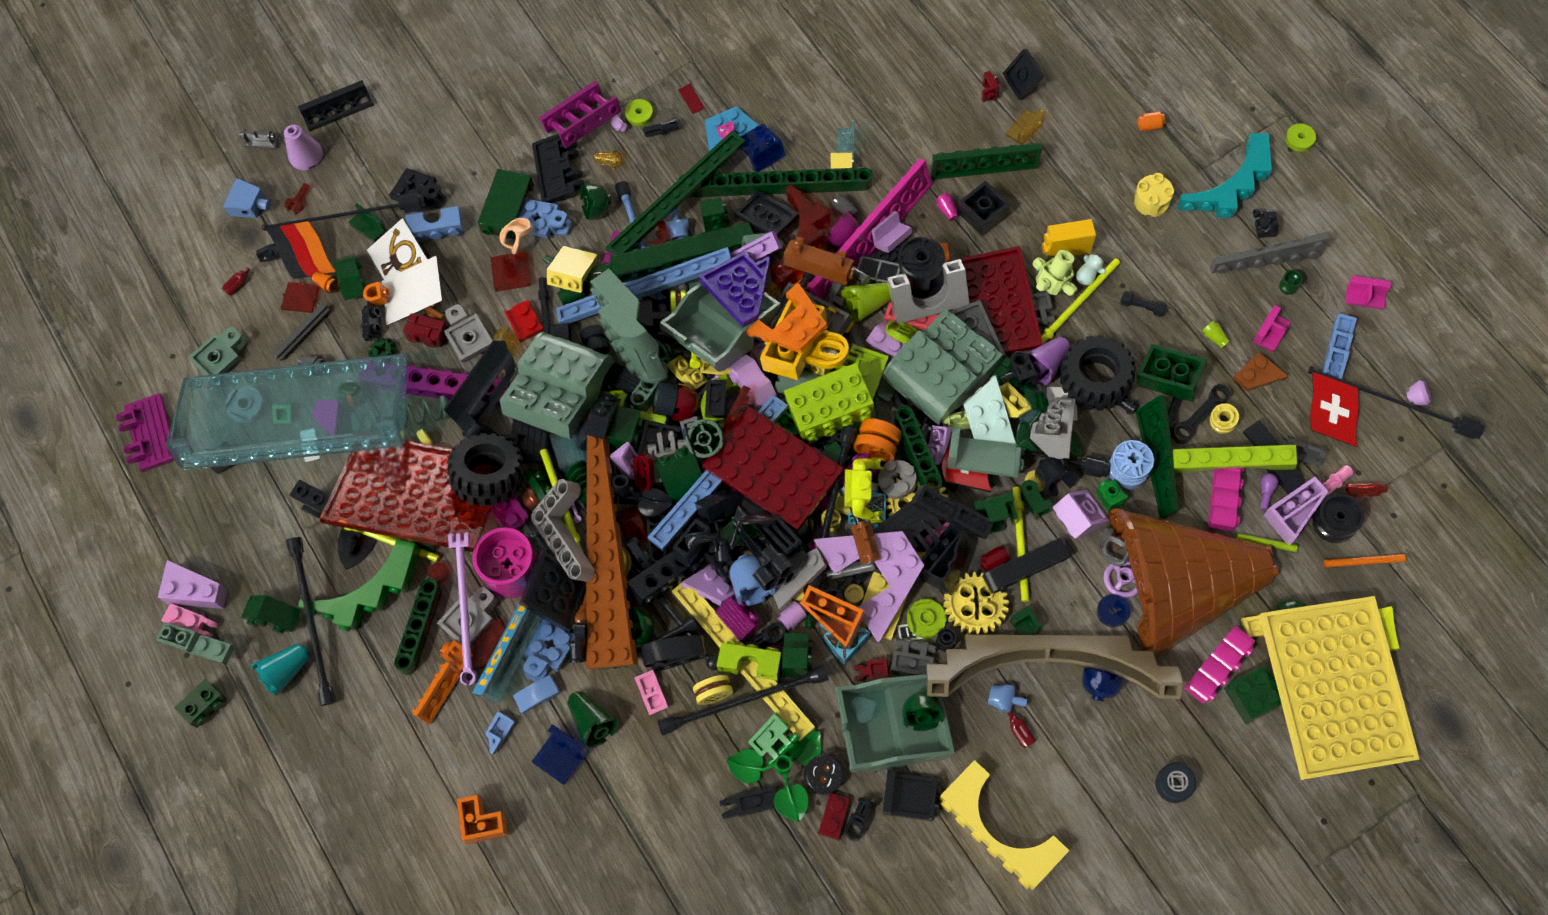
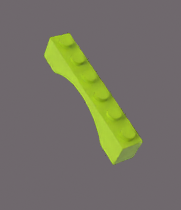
[1173,445,1297,473]

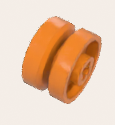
[853,418,902,462]

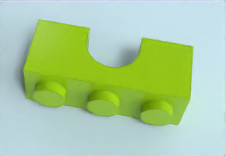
[717,641,782,681]

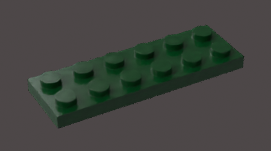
[931,143,1042,180]

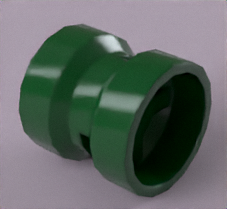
[1279,270,1303,295]

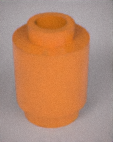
[1137,111,1165,132]

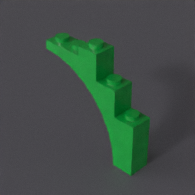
[298,540,421,632]

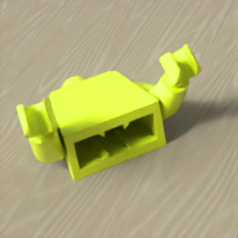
[844,457,884,524]

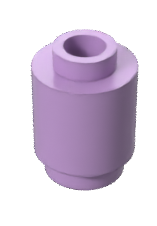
[777,601,807,630]

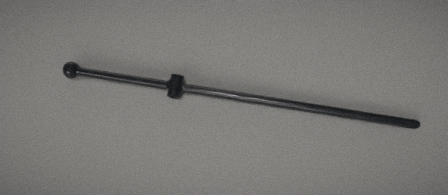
[552,462,718,671]

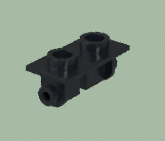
[362,301,381,341]

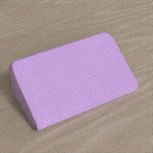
[610,442,638,480]

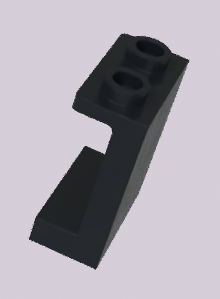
[289,479,345,527]
[882,769,941,821]

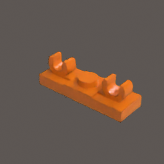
[412,662,462,725]

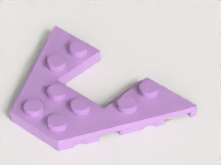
[814,531,924,642]

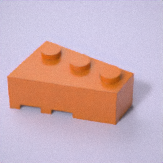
[800,585,866,650]

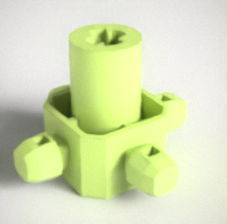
[1032,250,1077,296]

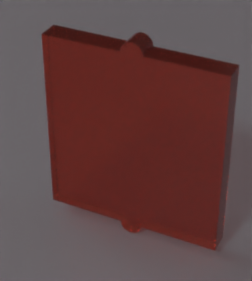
[281,282,319,313]

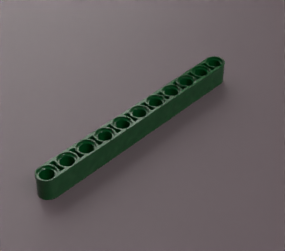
[678,167,873,198]

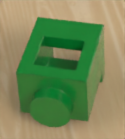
[1096,479,1128,512]

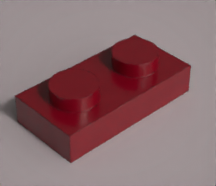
[818,793,850,840]

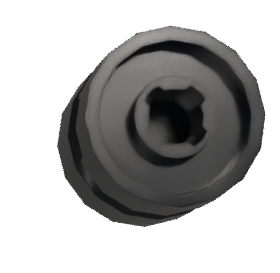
[579,325,610,354]

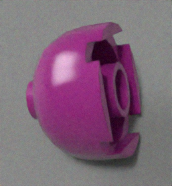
[824,211,858,248]

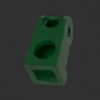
[1021,480,1053,520]

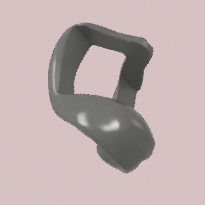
[1100,528,1129,566]

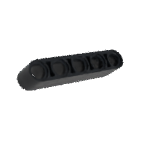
[982,537,1073,594]

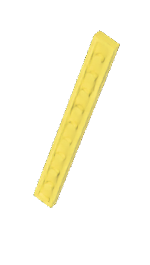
[672,582,815,742]

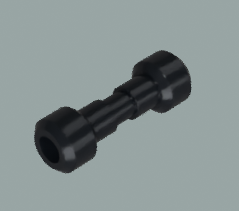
[1120,291,1167,317]

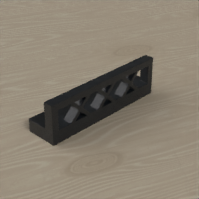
[298,80,374,132]

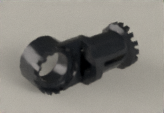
[747,622,786,649]
[567,623,587,663]
[845,797,876,841]

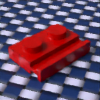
[504,300,544,343]

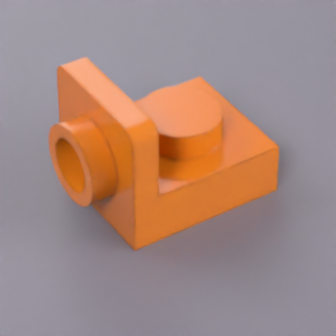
[440,640,473,671]

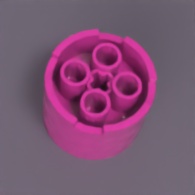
[472,527,538,598]

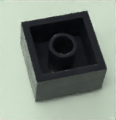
[957,181,1011,236]

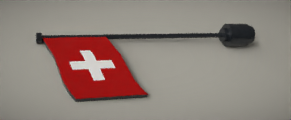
[1307,366,1485,447]
[942,434,1110,493]

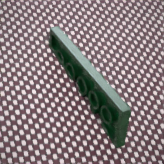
[1135,395,1179,518]

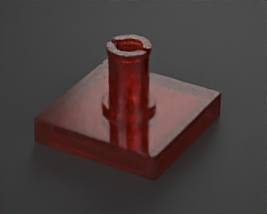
[491,251,531,292]

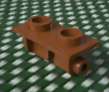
[851,521,881,565]

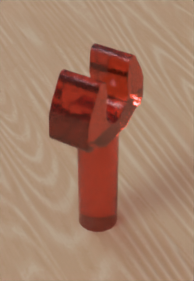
[285,183,310,215]

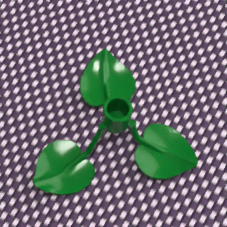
[727,731,821,822]

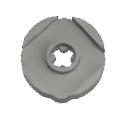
[878,460,917,499]

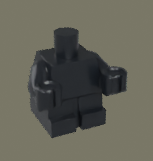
[1253,208,1279,238]

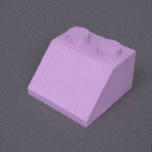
[865,321,906,362]
[1053,489,1110,539]

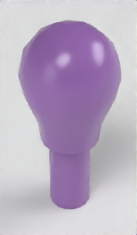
[1260,473,1278,511]

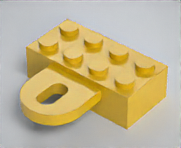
[760,300,849,380]

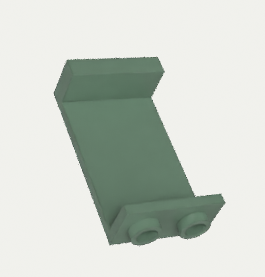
[947,426,1025,478]

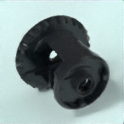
[893,237,945,299]

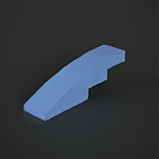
[1322,313,1357,379]

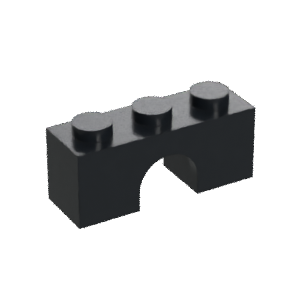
[585,394,621,440]

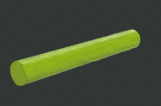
[1236,533,1298,552]

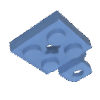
[519,199,572,239]
[523,619,575,682]

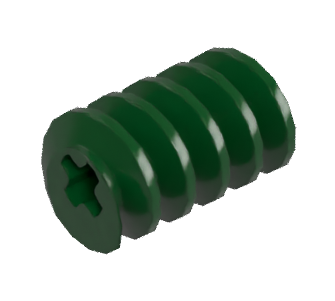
[566,460,587,504]

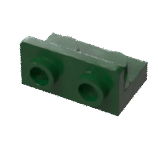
[523,465,559,502]

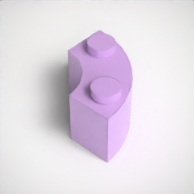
[728,355,777,408]

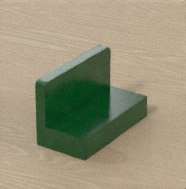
[349,203,387,243]

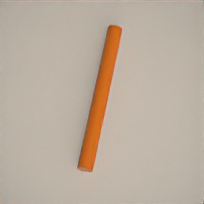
[1323,554,1406,568]

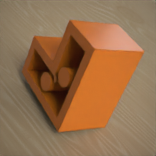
[457,795,508,844]

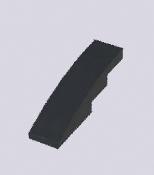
[1243,420,1305,495]

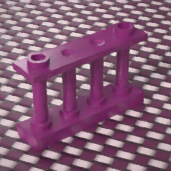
[539,81,622,148]

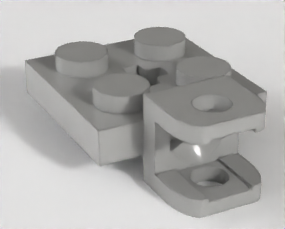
[444,304,492,363]
[437,587,498,645]

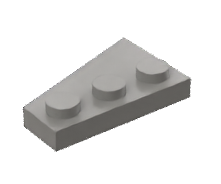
[773,548,827,611]

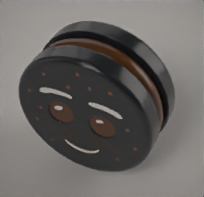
[804,755,844,795]

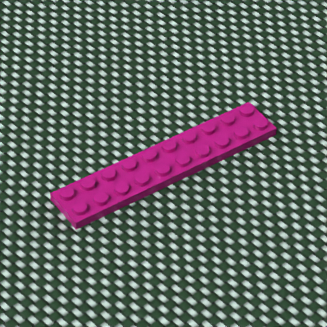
[808,159,933,300]

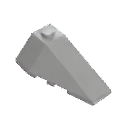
[1030,397,1076,459]

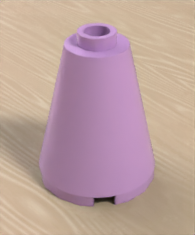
[284,125,323,170]

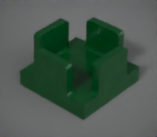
[972,493,1018,534]

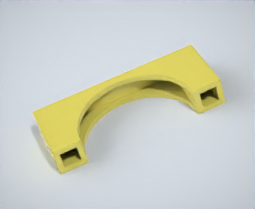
[939,760,1069,890]

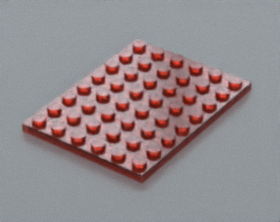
[320,432,501,552]

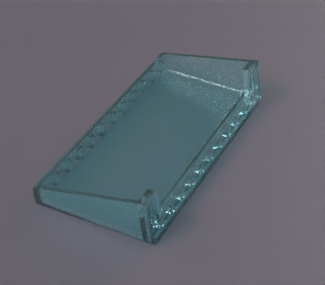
[166,354,408,470]

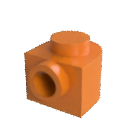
[363,281,390,306]

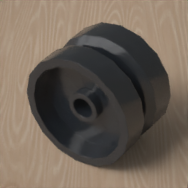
[1312,493,1364,544]

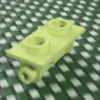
[942,411,971,432]

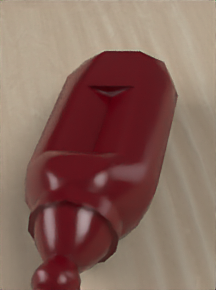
[221,267,250,296]
[1007,712,1035,748]

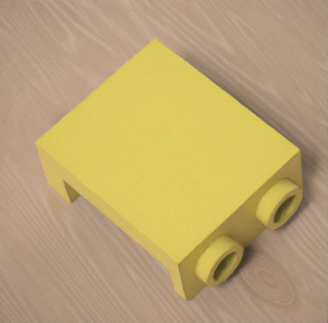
[547,246,597,293]

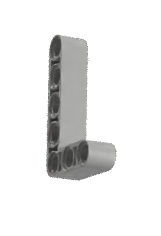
[532,479,594,582]

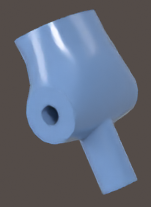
[665,209,689,240]
[988,684,1027,713]

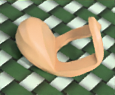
[500,218,533,255]

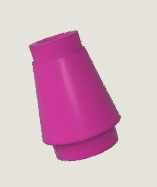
[936,193,959,221]

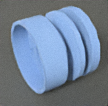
[1108,440,1154,490]

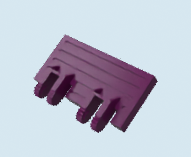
[116,393,179,473]

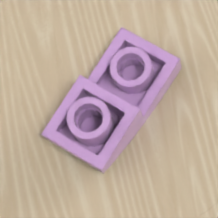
[927,425,952,465]

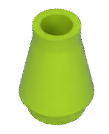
[1202,321,1230,349]

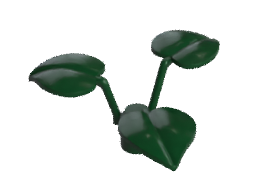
[1015,384,1083,457]

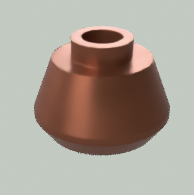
[522,486,540,511]

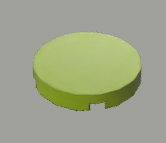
[885,320,918,344]
[906,599,946,639]

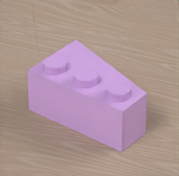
[1263,477,1328,545]
[158,560,228,609]

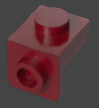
[981,71,1000,102]

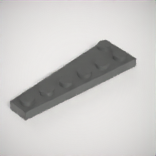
[1210,232,1330,274]

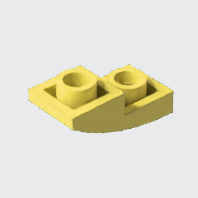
[667,355,707,390]

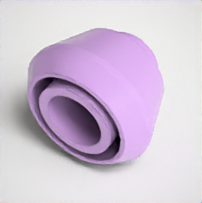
[1406,380,1432,406]

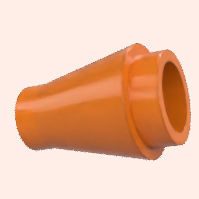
[312,272,339,293]

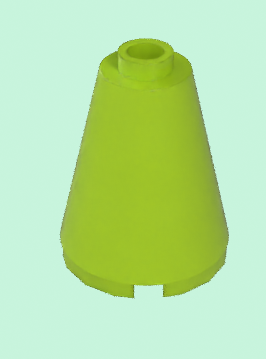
[841,283,891,323]

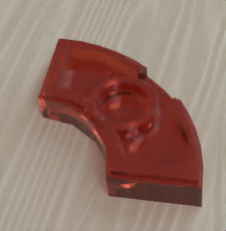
[472,619,505,670]

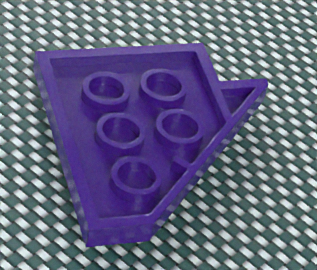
[698,252,770,327]

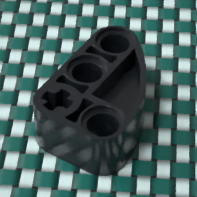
[641,635,707,671]

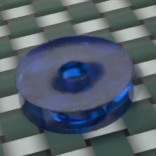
[1096,594,1130,628]

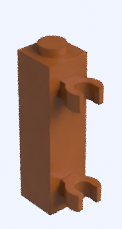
[783,236,855,285]

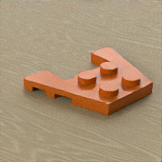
[746,283,828,353]

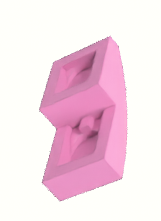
[635,670,668,715]

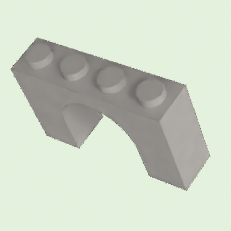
[887,259,969,324]

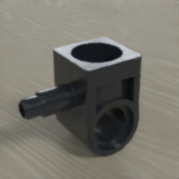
[999,351,1038,388]

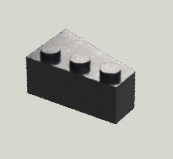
[919,524,972,596]

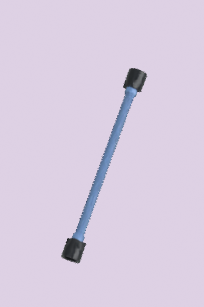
[615,181,671,312]

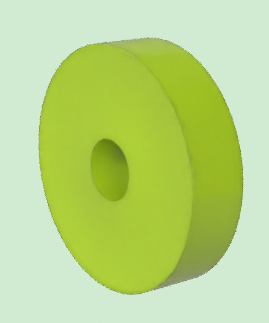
[625,99,653,127]
[1285,123,1316,152]

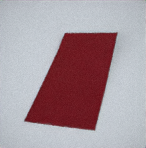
[678,83,705,114]

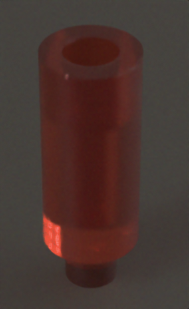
[1345,482,1388,497]

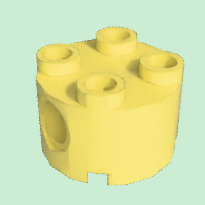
[1134,173,1174,217]

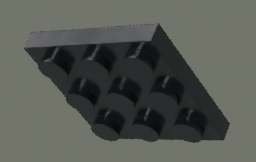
[519,551,586,632]

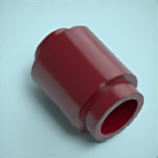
[979,546,1010,572]

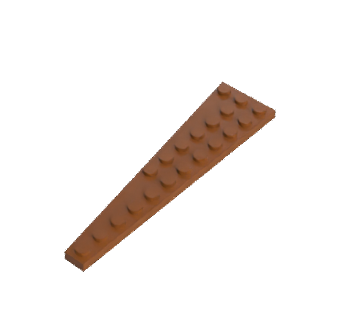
[586,435,638,669]

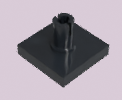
[1002,49,1044,100]

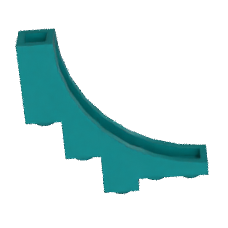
[1178,133,1272,219]

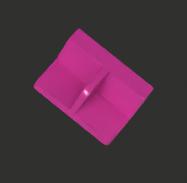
[1346,275,1391,309]
[1253,305,1290,352]

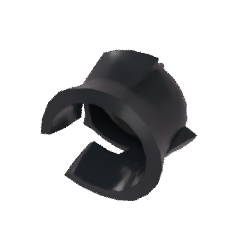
[1035,457,1078,496]

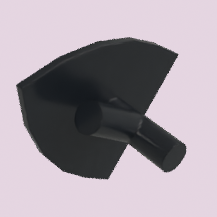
[338,526,377,570]

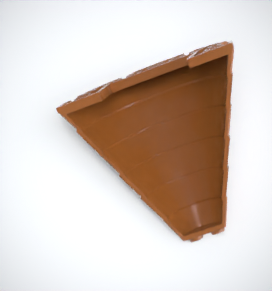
[1108,508,1278,659]

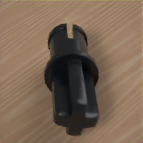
[643,119,679,137]

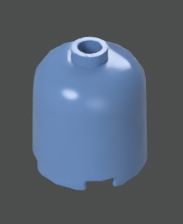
[729,555,776,606]

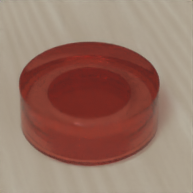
[428,562,449,583]

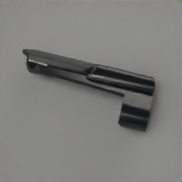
[443,340,516,439]

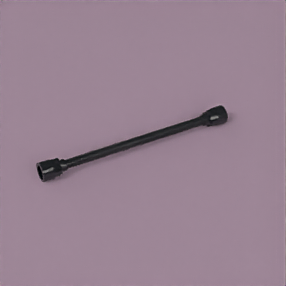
[804,426,857,590]
[286,537,336,706]
[658,665,829,736]

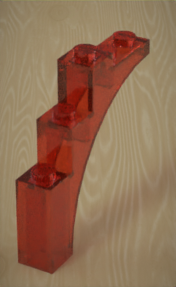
[770,184,831,291]

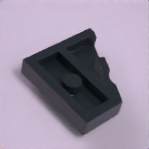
[637,420,681,455]

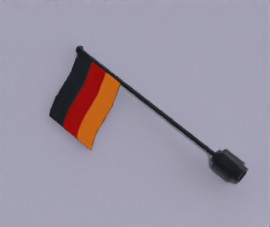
[262,193,427,279]

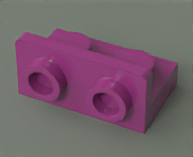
[487,495,529,530]

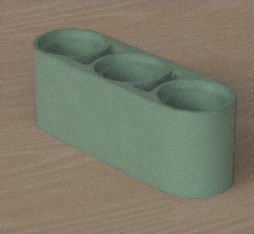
[630,361,670,412]

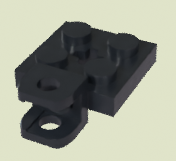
[389,168,446,208]

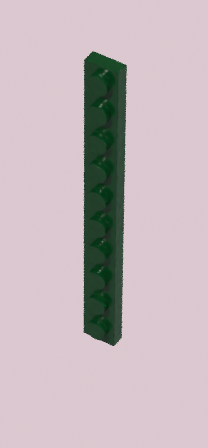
[606,130,745,256]

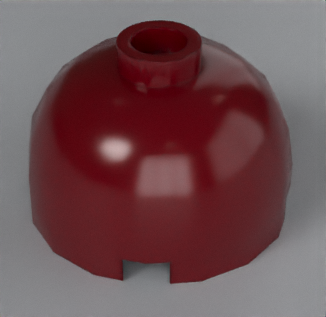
[670,383,702,422]

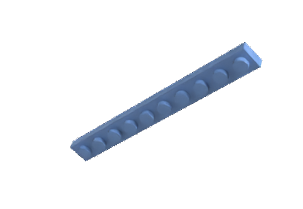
[556,247,731,324]
[647,395,788,551]

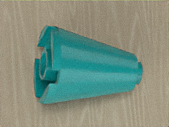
[250,644,310,697]

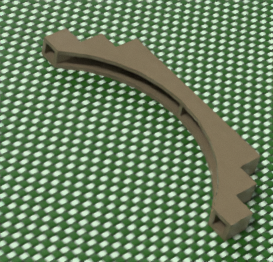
[926,634,1183,699]

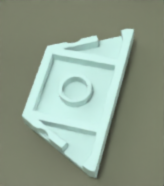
[963,375,1016,445]

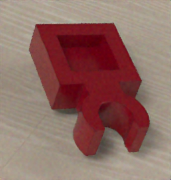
[853,658,890,682]

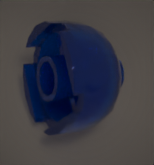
[1082,667,1124,702]

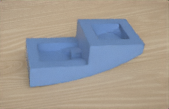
[513,675,560,713]

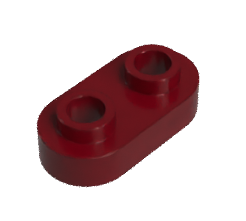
[634,453,655,491]

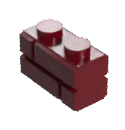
[403,313,449,348]

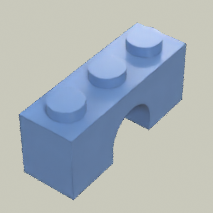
[405,206,464,242]

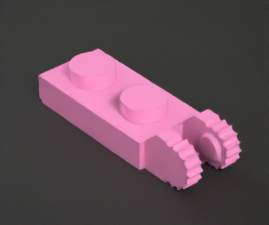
[161,603,218,638]

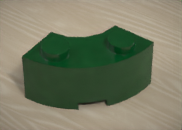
[332,254,368,301]

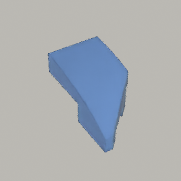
[486,711,517,754]

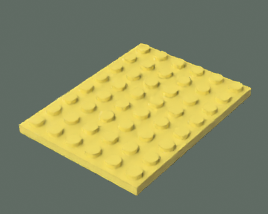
[1259,596,1420,780]

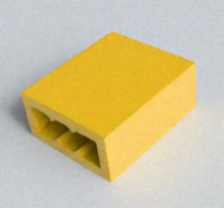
[1042,219,1096,256]

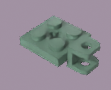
[188,327,248,383]

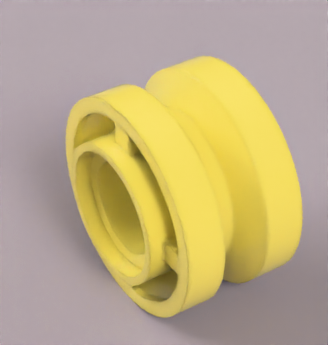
[1210,404,1239,434]

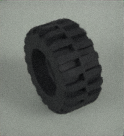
[1060,335,1136,411]
[447,433,524,507]

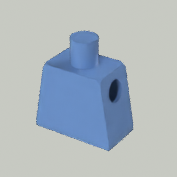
[223,178,271,218]

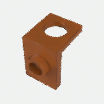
[423,301,447,324]

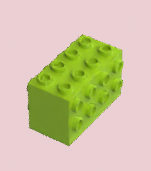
[784,363,875,444]

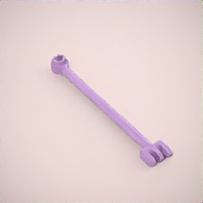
[448,532,477,686]

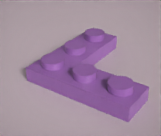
[730,231,782,262]

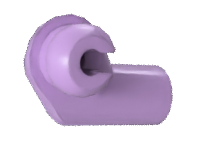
[611,111,627,132]

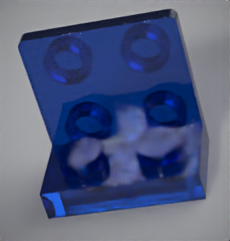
[740,124,786,172]
[532,724,589,785]

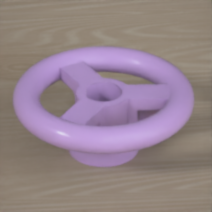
[1104,560,1138,598]

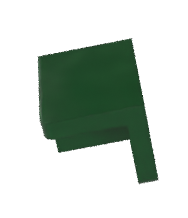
[1010,606,1042,635]

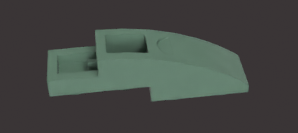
[156,622,235,665]

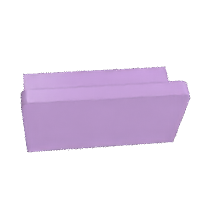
[872,211,912,253]

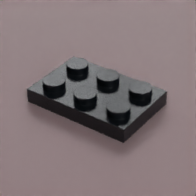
[735,190,799,238]

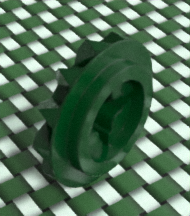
[368,337,398,364]

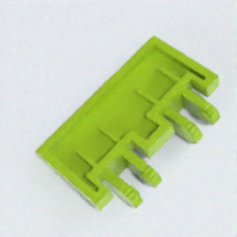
[835,344,889,426]

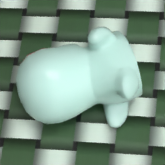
[1076,254,1105,285]

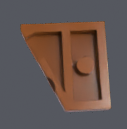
[1233,352,1288,391]

